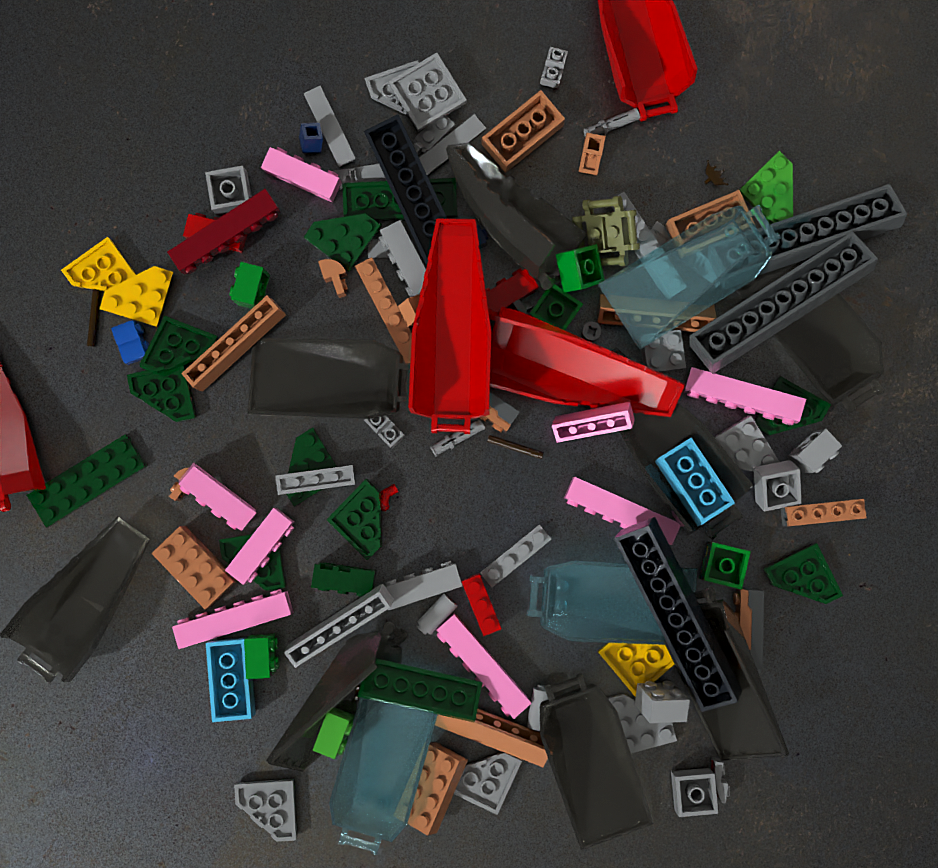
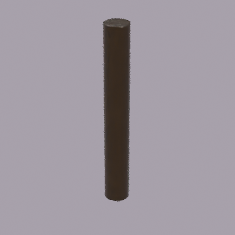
[87,290,101,347]
[487,435,544,459]

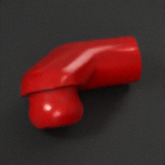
[380,484,399,511]

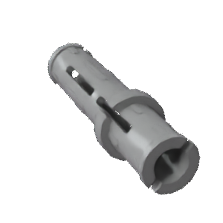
[583,108,640,136]
[430,418,485,457]

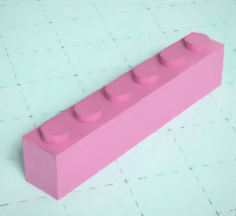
[684,367,806,425]
[564,477,681,545]
[172,589,294,649]
[436,613,531,719]

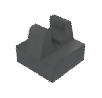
[509,299,533,315]

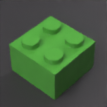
[313,707,357,759]

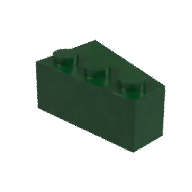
[311,562,376,597]

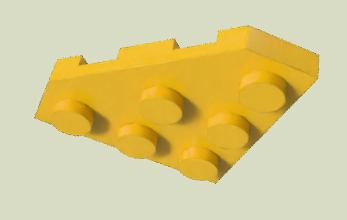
[61,237,136,291]
[100,266,174,327]
[597,639,677,697]

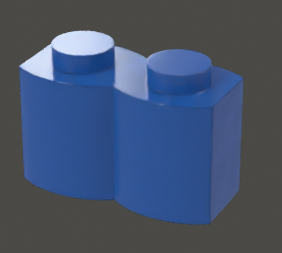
[111,320,149,365]

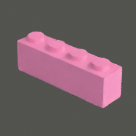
[261,147,342,203]
[552,402,635,443]
[179,463,256,531]
[225,508,295,585]

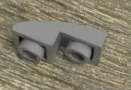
[540,47,568,89]
[364,407,406,449]
[711,757,730,803]

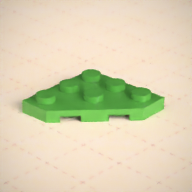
[740,151,793,224]

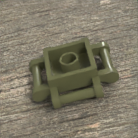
[572,196,640,266]

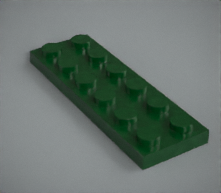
[342,178,458,221]
[26,434,147,528]
[358,656,482,723]

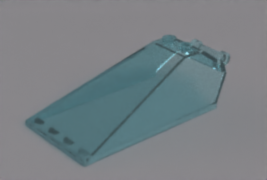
[598,205,781,350]
[527,560,698,645]
[329,697,438,855]

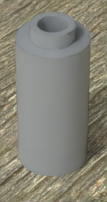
[417,593,458,635]
[526,684,552,731]

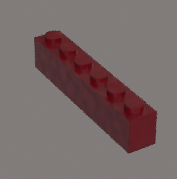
[167,189,281,275]

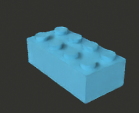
[655,438,735,526]
[206,637,256,722]

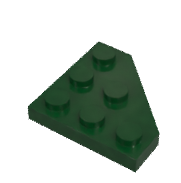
[304,213,382,272]
[139,315,218,374]
[127,365,196,423]
[754,376,831,436]
[286,428,338,507]
[326,479,382,560]
[219,534,286,591]
[764,543,843,604]

